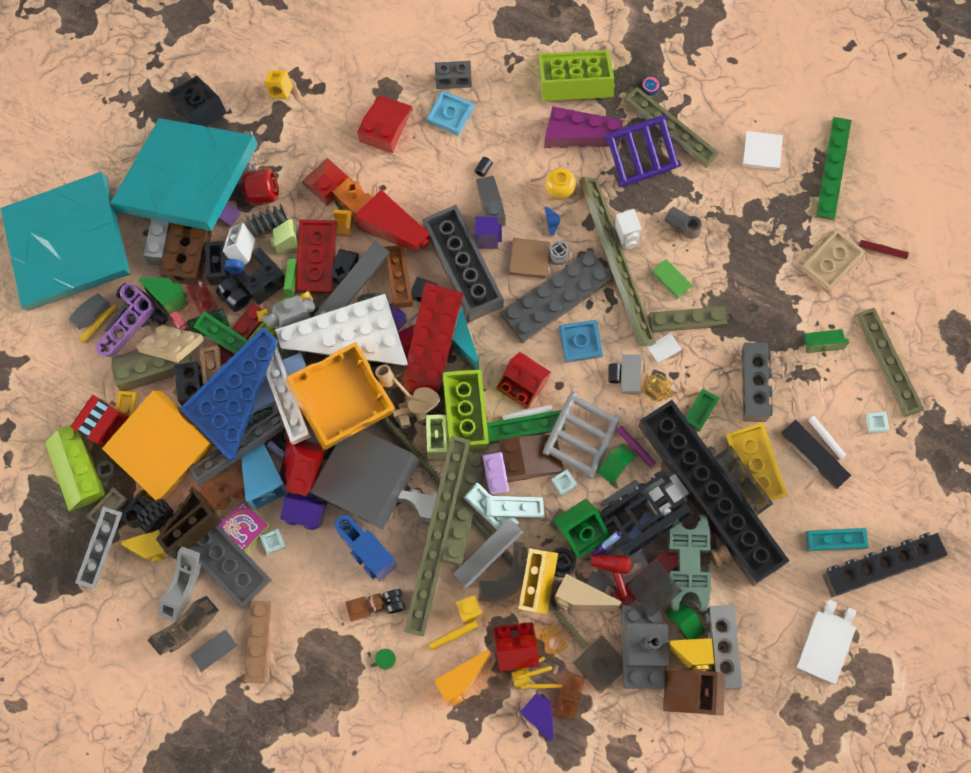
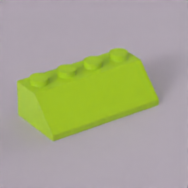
[443,369,489,451]
[45,424,106,512]

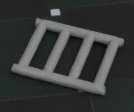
[542,391,621,479]

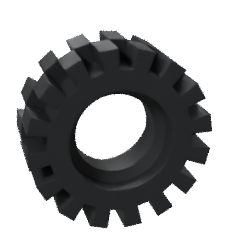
[135,498,174,534]

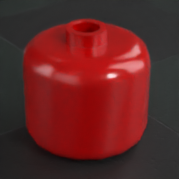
[241,168,279,206]

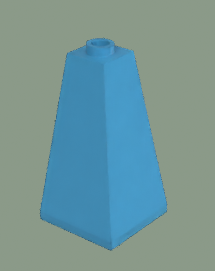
[241,443,289,510]

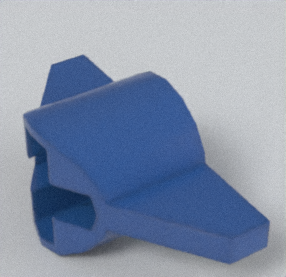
[544,207,560,236]

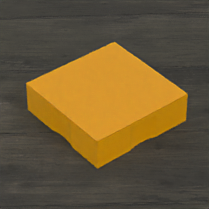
[285,342,395,450]
[102,390,214,501]

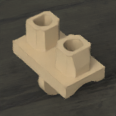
[393,396,429,429]

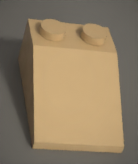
[554,574,621,611]

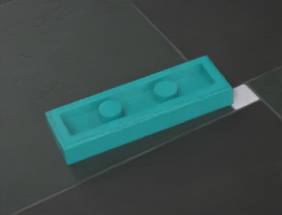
[805,528,869,552]

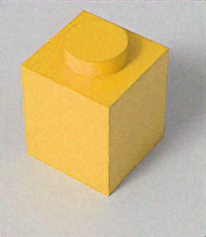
[456,595,482,624]

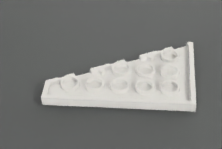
[275,294,408,366]

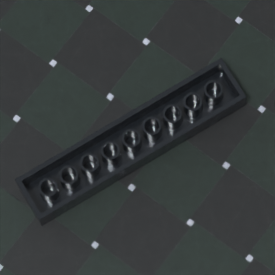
[638,400,790,587]

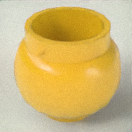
[545,168,576,200]

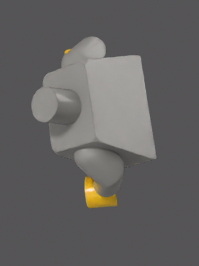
[256,290,315,329]

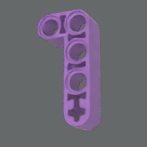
[96,284,156,357]

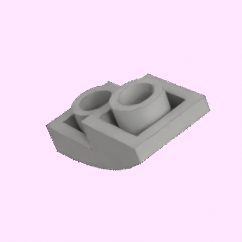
[621,354,642,394]

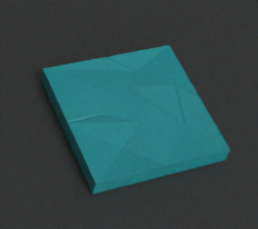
[110,118,258,231]
[1,171,130,311]

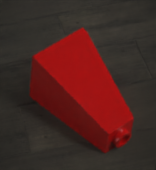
[355,190,430,252]

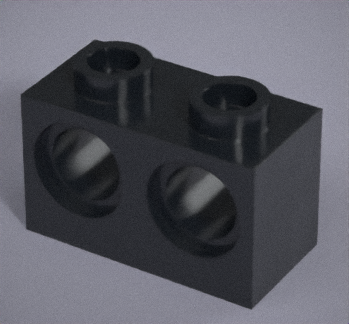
[174,361,203,406]

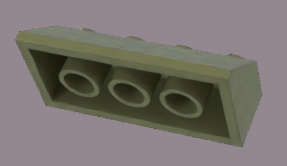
[111,349,193,391]

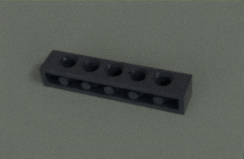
[822,532,948,598]

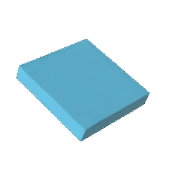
[426,91,474,136]

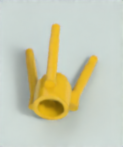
[511,656,562,690]

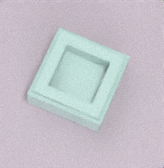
[865,412,889,434]
[551,469,578,497]
[260,529,286,555]

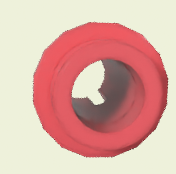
[168,311,190,331]

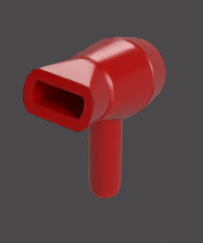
[591,555,631,598]

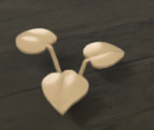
[375,364,440,414]

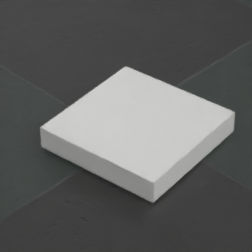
[743,131,783,171]

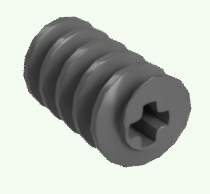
[247,204,288,238]

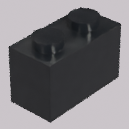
[206,241,229,285]

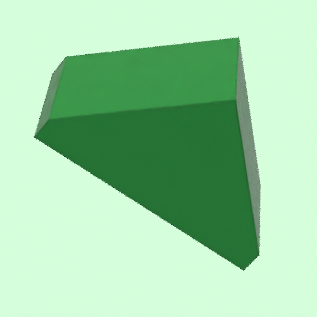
[597,443,637,485]
[664,601,706,640]

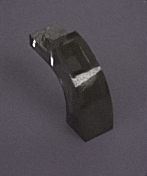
[715,445,773,515]
[479,542,528,602]
[147,595,219,656]

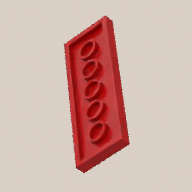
[400,282,464,396]

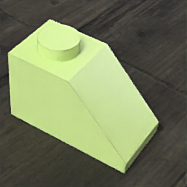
[270,219,298,254]

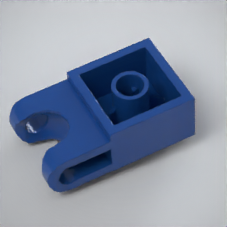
[334,515,397,582]

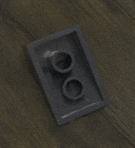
[167,75,227,127]

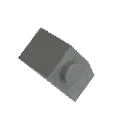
[476,176,506,227]

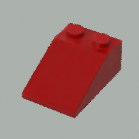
[357,95,413,153]

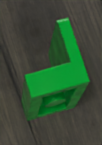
[804,329,849,353]

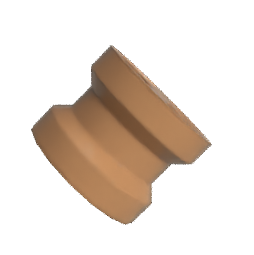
[709,544,732,568]

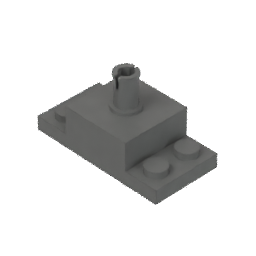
[620,606,670,689]

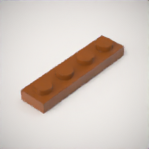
[385,245,413,308]

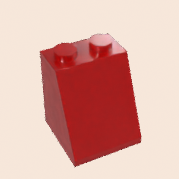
[280,437,325,496]

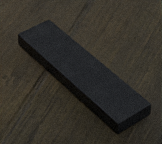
[781,419,852,490]

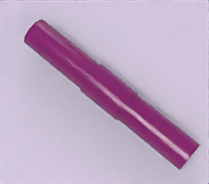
[616,425,656,467]

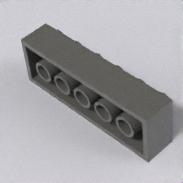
[422,205,504,322]

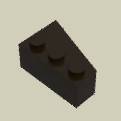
[156,486,222,559]

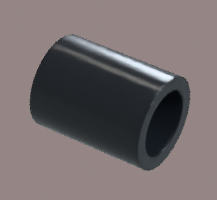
[474,157,493,177]
[608,363,622,384]

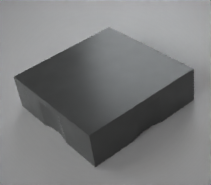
[310,430,420,530]

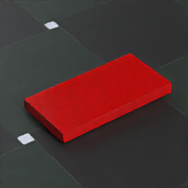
[295,219,337,294]

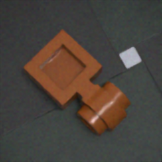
[345,593,386,622]

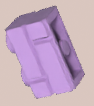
[482,451,509,495]

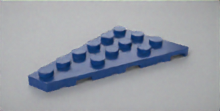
[179,327,278,461]

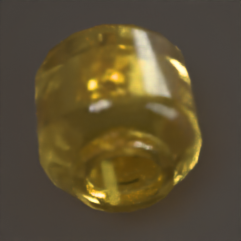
[643,373,673,402]

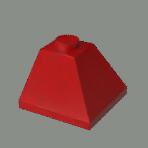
[302,158,353,206]

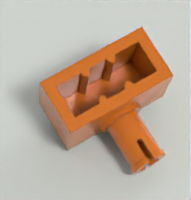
[332,177,373,219]

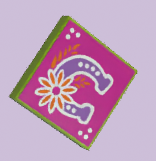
[219,499,271,552]

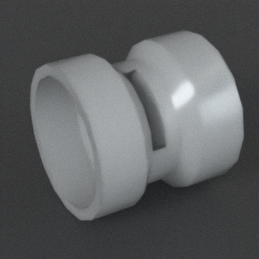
[550,241,569,265]

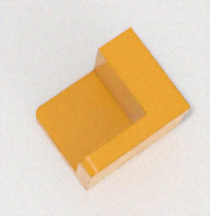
[333,210,354,237]

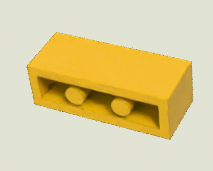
[519,548,558,614]

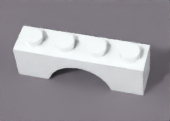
[397,489,437,522]

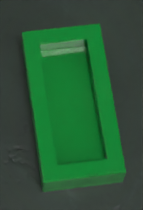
[685,389,719,431]

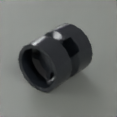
[216,277,252,312]

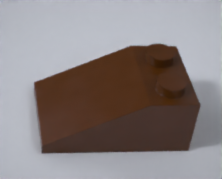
[499,435,564,483]

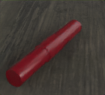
[859,239,909,259]

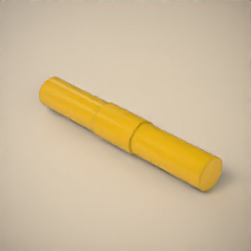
[78,303,118,343]
[429,620,478,651]

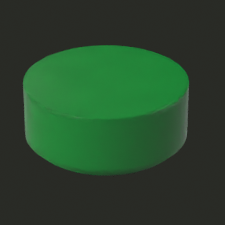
[375,648,396,670]

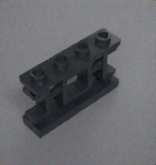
[600,471,694,557]

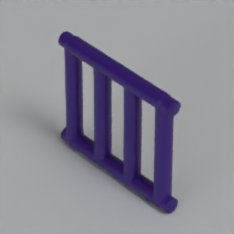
[604,114,682,187]

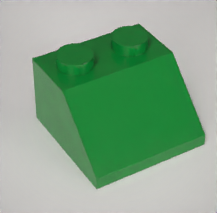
[139,278,189,315]
[553,499,610,559]

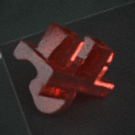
[186,279,219,314]

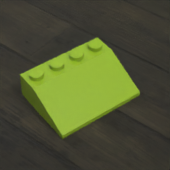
[538,50,614,102]

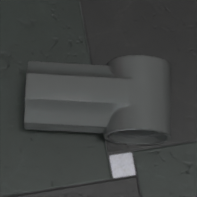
[665,206,702,239]

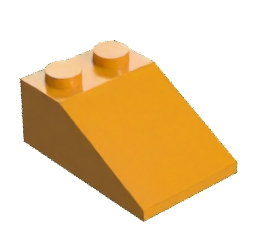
[434,649,491,707]

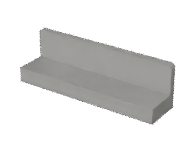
[453,518,524,589]

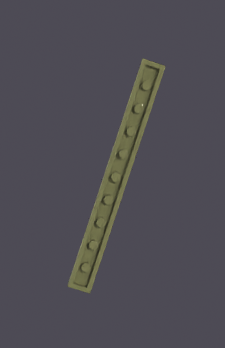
[579,177,656,346]
[404,436,471,636]

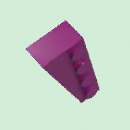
[544,106,624,148]

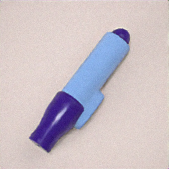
[592,531,622,556]

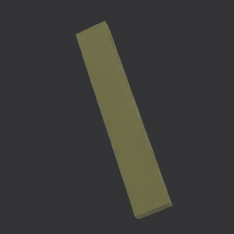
[856,307,924,417]

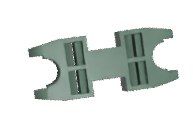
[668,514,711,612]

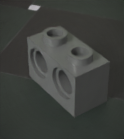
[435,61,472,89]

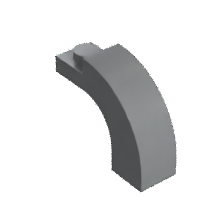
[158,547,201,622]

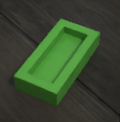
[284,258,297,299]
[652,259,692,299]

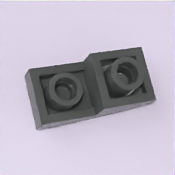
[69,293,110,330]
[190,629,237,672]

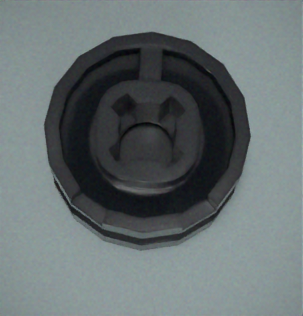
[552,547,576,578]

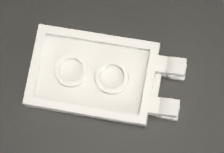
[796,600,857,685]

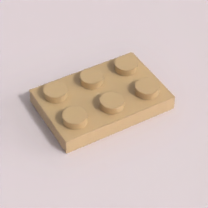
[136,325,204,363]

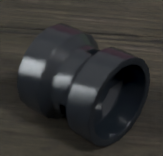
[382,589,406,614]

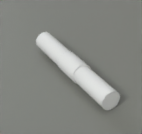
[502,405,552,420]
[808,416,846,460]

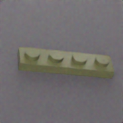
[649,306,727,333]

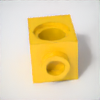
[264,70,293,99]

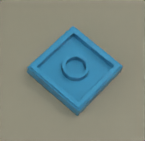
[559,320,603,363]

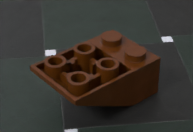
[663,670,725,716]

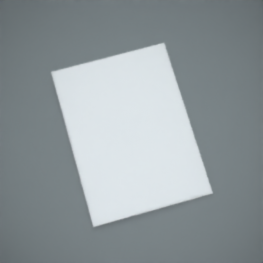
[647,333,682,363]

